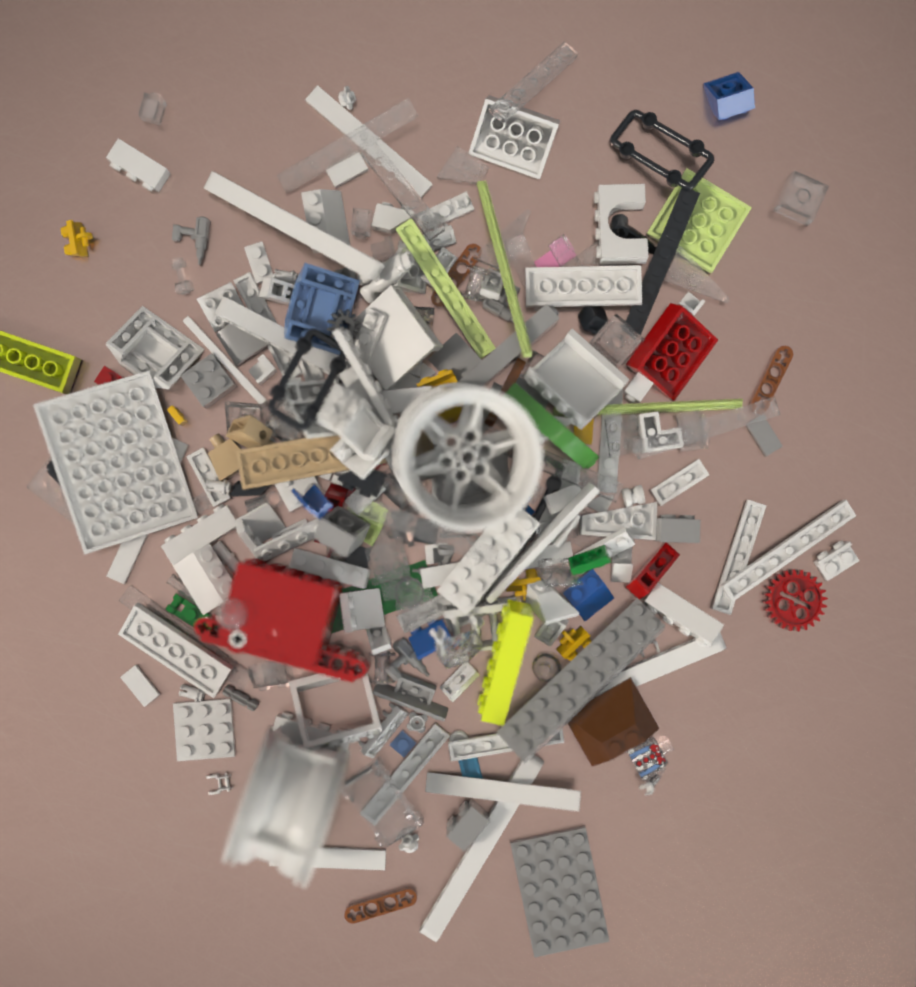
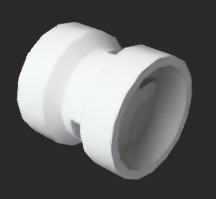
[622,485,645,507]

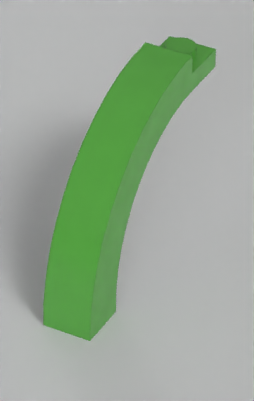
[504,383,600,471]

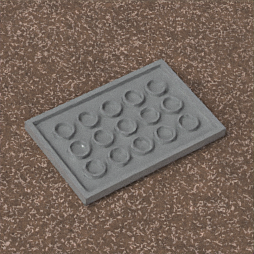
[510,826,610,958]

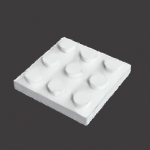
[173,698,236,761]

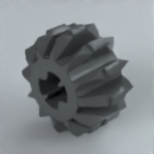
[327,309,360,339]

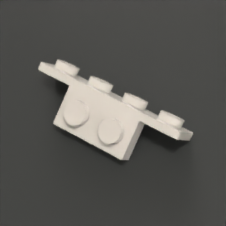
[254,518,320,562]

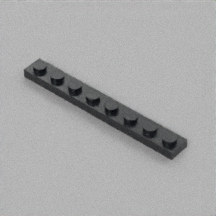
[622,188,700,337]

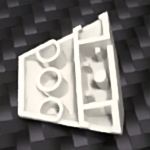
[285,377,345,439]

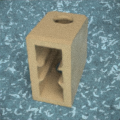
[226,415,276,448]
[208,433,243,481]

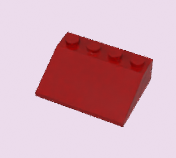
[626,303,718,401]

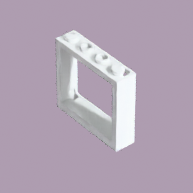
[289,664,383,751]

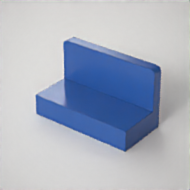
[291,484,334,520]

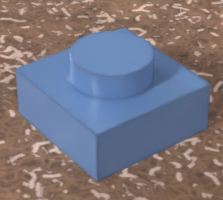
[390,729,417,757]

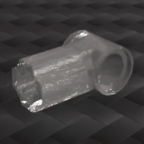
[244,491,284,512]

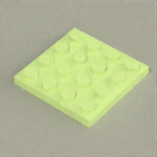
[646,168,752,273]

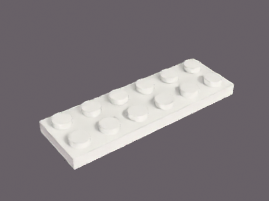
[525,265,642,307]
[437,509,541,616]
[118,603,234,698]

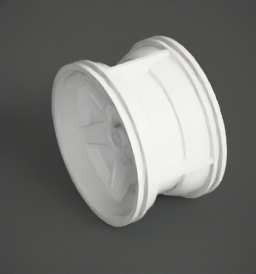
[391,382,542,532]
[223,725,350,889]

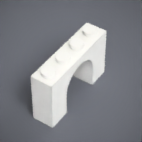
[594,184,648,265]

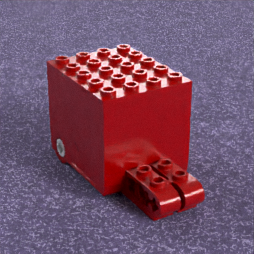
[194,558,370,683]

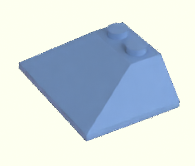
[284,263,360,355]

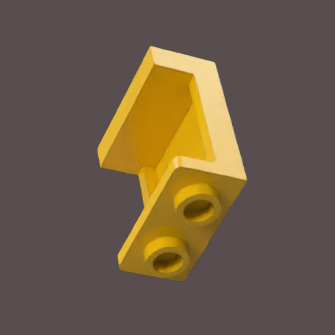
[416,369,464,424]

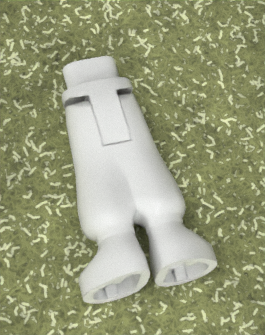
[357,251,415,304]

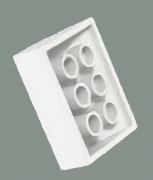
[469,95,561,179]

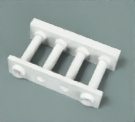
[443,596,521,656]

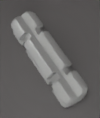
[222,685,259,711]

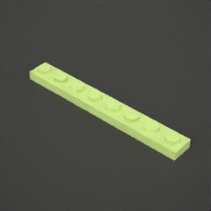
[395,218,496,359]

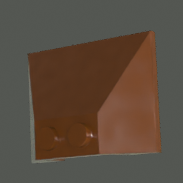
[568,677,660,766]

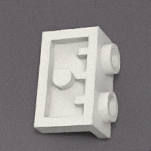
[813,540,860,581]

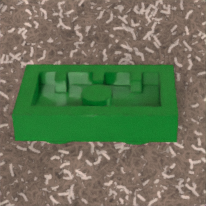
[568,545,611,575]

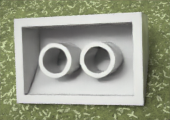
[301,189,351,254]
[173,543,233,615]

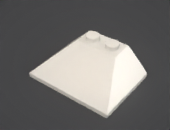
[106,306,205,389]

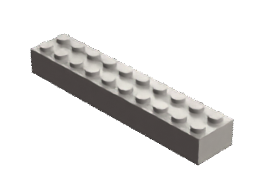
[497,598,665,764]

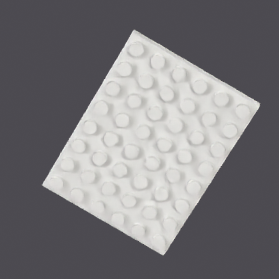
[33,371,198,555]

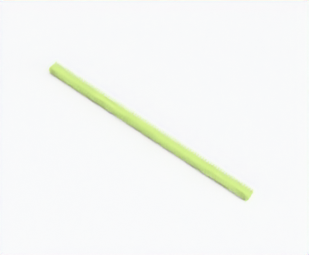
[477,181,533,358]
[553,398,743,417]

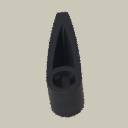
[611,214,656,254]

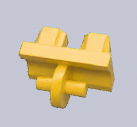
[60,220,93,257]
[506,569,541,601]
[556,626,592,661]

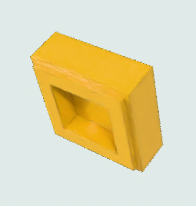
[167,406,188,426]

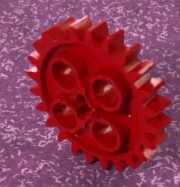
[763,569,828,632]

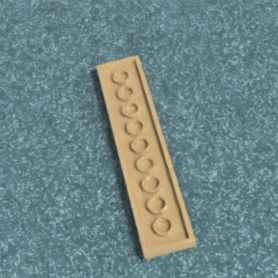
[235,429,434,490]

